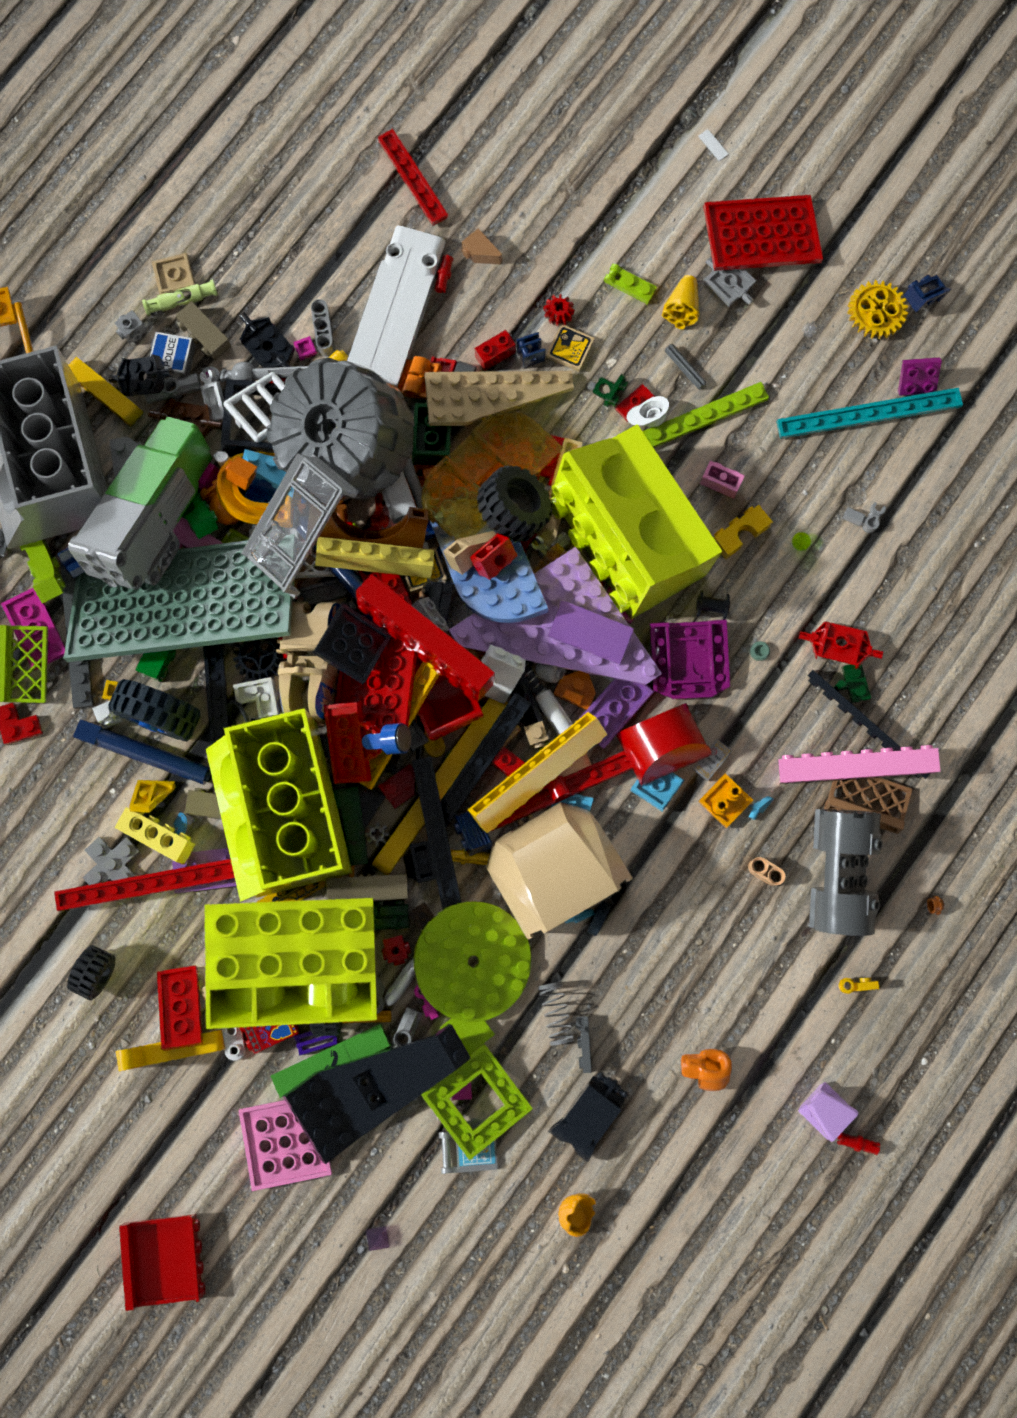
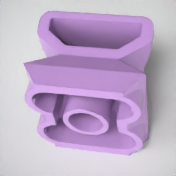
[798,1082,859,1142]

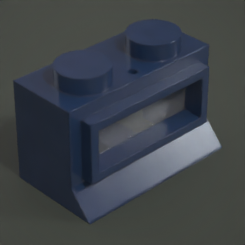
[904,275,952,312]

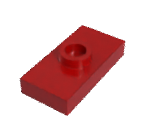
[615,384,655,422]

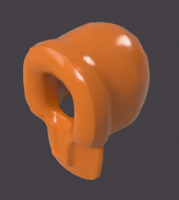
[681,1049,732,1092]

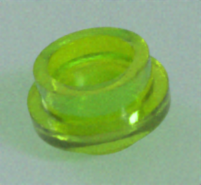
[792,532,811,551]

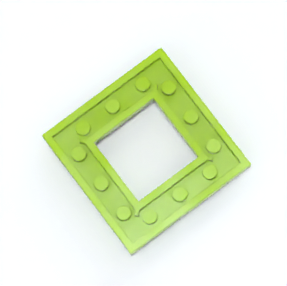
[421,1044,533,1160]

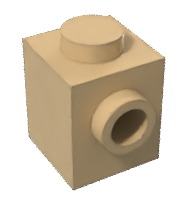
[524,721,548,749]

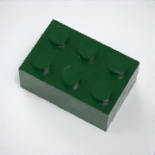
[412,403,452,465]

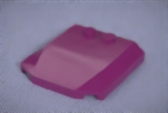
[650,620,730,699]

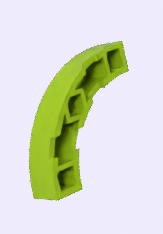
[20,539,66,604]

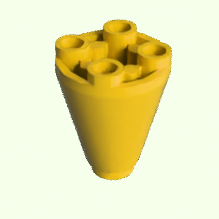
[662,275,700,329]

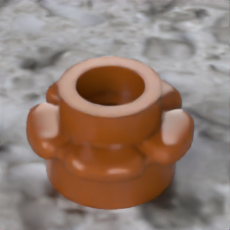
[927,896,945,915]

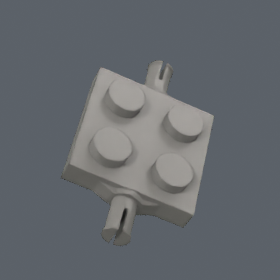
[704,257,756,307]

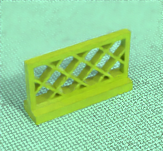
[0,625,48,703]

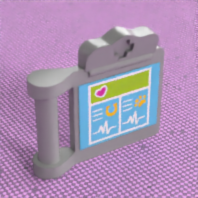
[439,1118,498,1174]

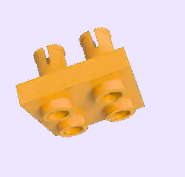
[698,773,753,828]

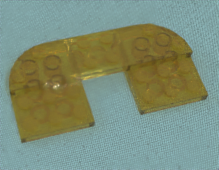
[421,411,563,541]

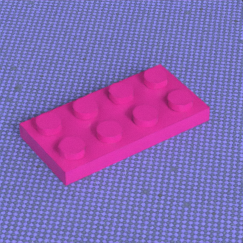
[1,588,65,671]

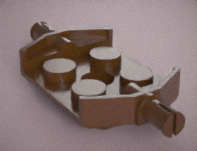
[148,398,223,438]

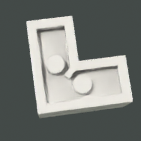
[233,677,281,719]

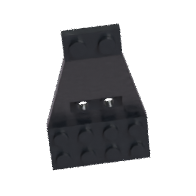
[283,1024,471,1164]

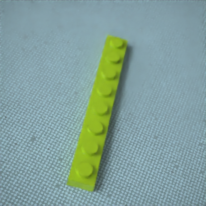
[643,382,769,448]

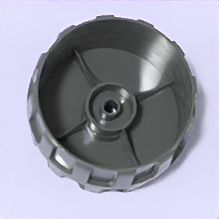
[267,358,415,501]

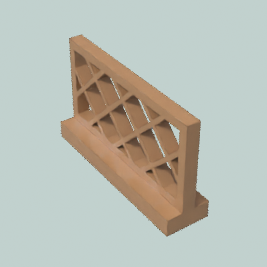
[824,777,912,834]

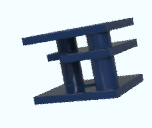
[517,332,546,369]

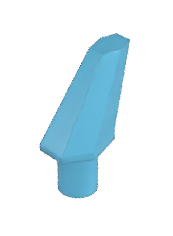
[749,796,774,820]
[565,909,595,923]

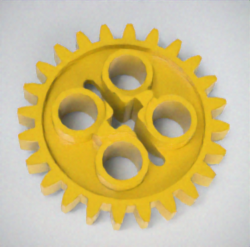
[847,280,908,339]

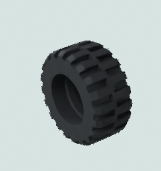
[477,466,552,542]

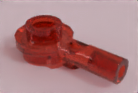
[370,493,389,530]

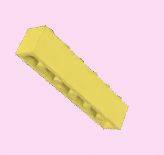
[315,537,434,578]

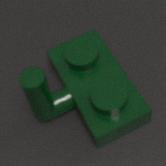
[834,664,871,704]

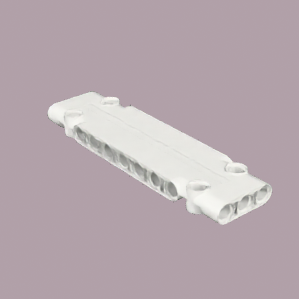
[347,226,446,387]

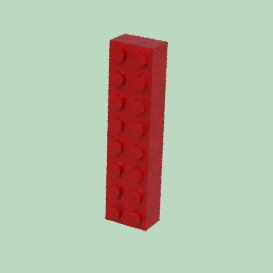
[356,574,495,702]

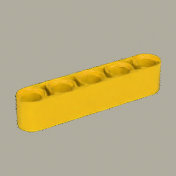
[69,357,143,427]

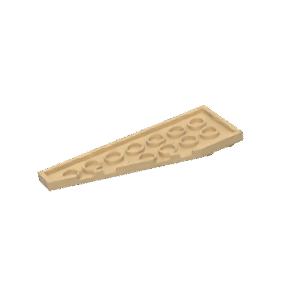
[425,371,574,426]

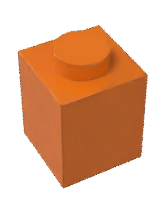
[225,456,257,490]

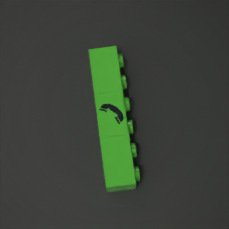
[271,1023,391,1098]

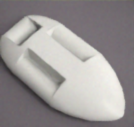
[384,958,415,1006]

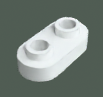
[222,1027,246,1061]

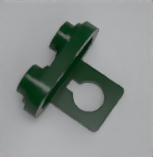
[592,374,629,408]

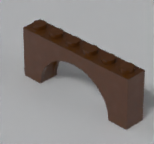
[306,493,428,549]

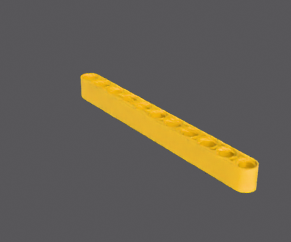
[372,698,508,875]

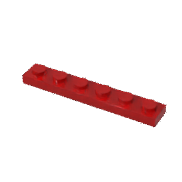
[377,129,448,226]

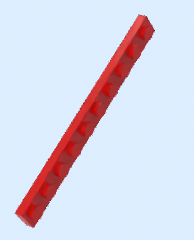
[54,859,235,911]

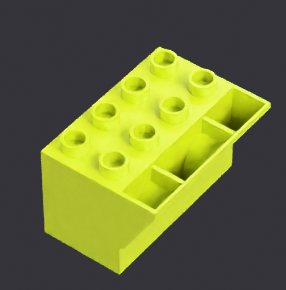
[550,424,723,619]
[206,708,353,902]
[204,898,377,1029]

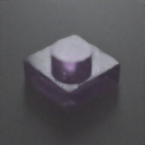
[366,1226,390,1251]

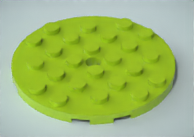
[414,901,531,1022]

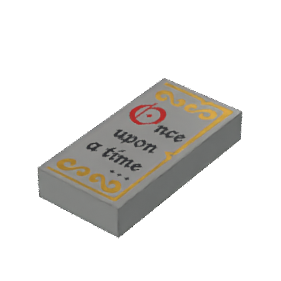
[693,739,732,781]

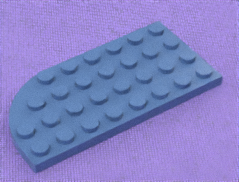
[428,494,549,623]

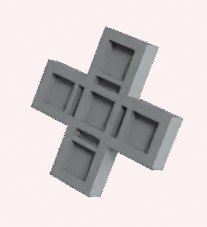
[82,837,141,885]

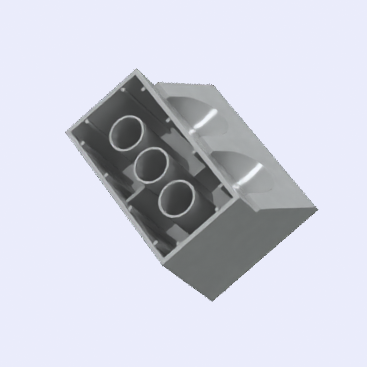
[0,345,108,549]

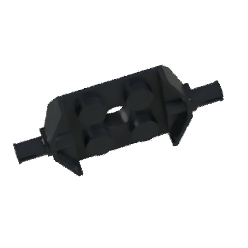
[239,312,295,368]
[108,354,174,397]

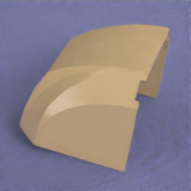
[486,802,633,939]

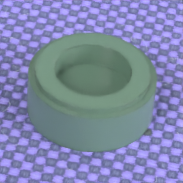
[750,641,770,661]

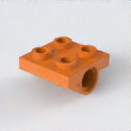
[397,356,442,400]

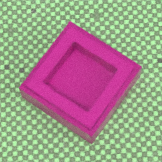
[293,336,317,361]

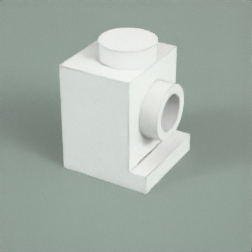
[92,701,123,729]

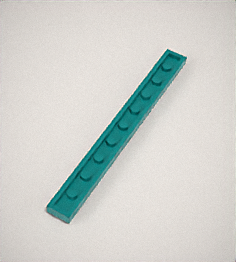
[776,387,963,439]

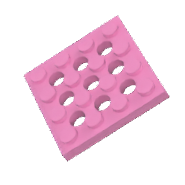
[239,1100,332,1191]

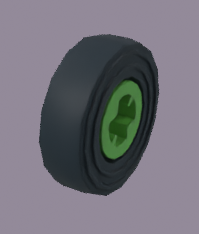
[587,901,611,936]

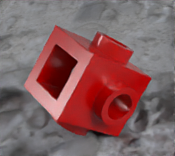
[382,935,411,966]

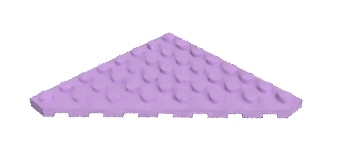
[448,547,662,685]

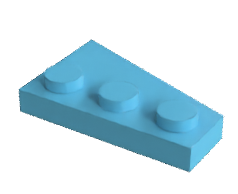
[243,449,295,498]

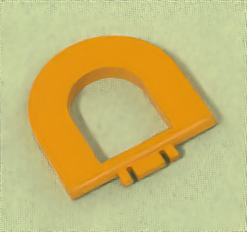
[216,451,302,528]

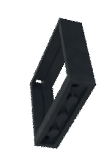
[221,379,281,455]

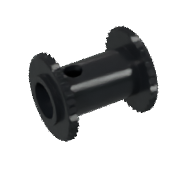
[696,590,730,620]

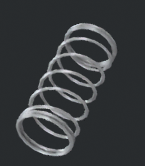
[538,981,575,1046]

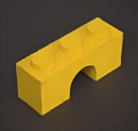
[714,505,773,560]

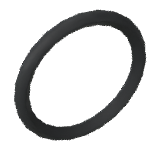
[228,700,250,726]

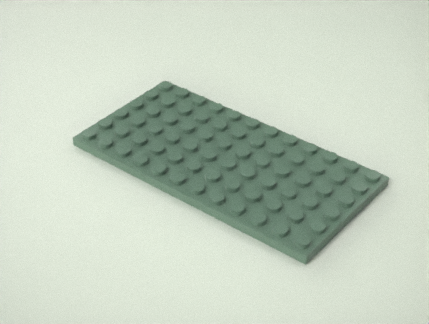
[64,534,297,662]

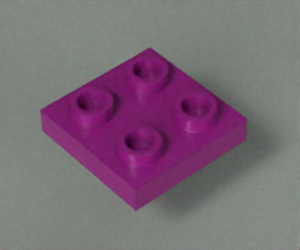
[898,357,942,396]

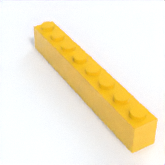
[468,712,608,833]

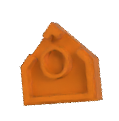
[554,671,596,710]

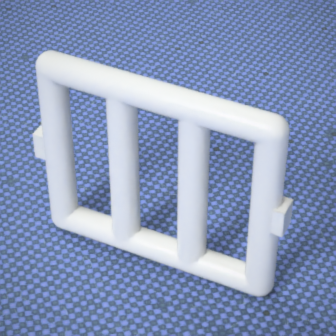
[223,372,286,443]

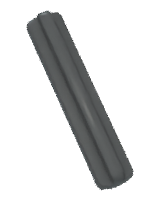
[665,344,706,390]

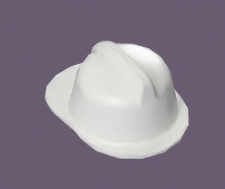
[627,396,669,427]

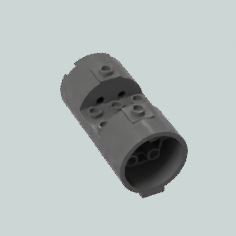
[809,809,883,936]

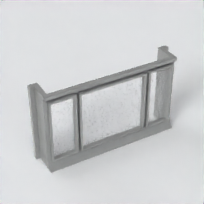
[241,453,359,599]

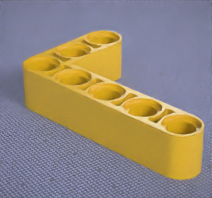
[116,1030,225,1071]

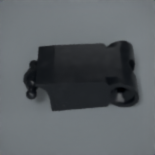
[548,1072,629,1162]

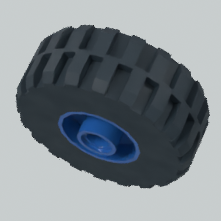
[108,679,201,742]

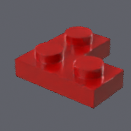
[0,702,43,745]

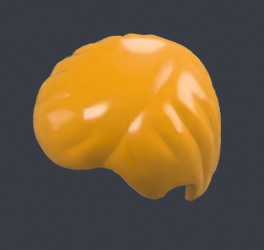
[558,1193,596,1237]

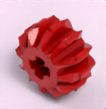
[544,294,575,327]

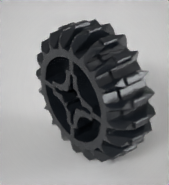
[233,638,285,681]

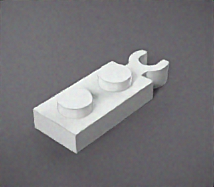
[200,370,224,422]

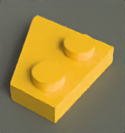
[129,780,175,813]

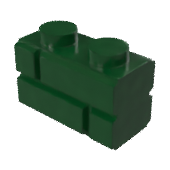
[373,900,410,930]

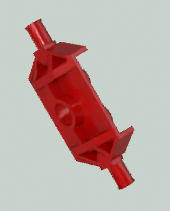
[799,621,884,669]

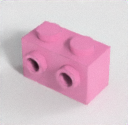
[700,461,744,499]

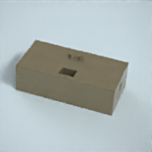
[325,874,408,902]

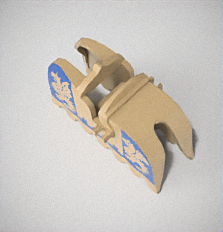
[276,602,340,723]

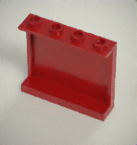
[119,1214,206,1311]

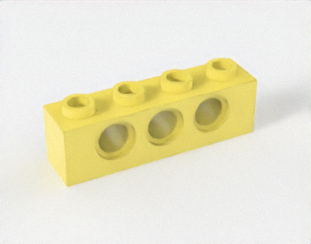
[114,807,196,865]

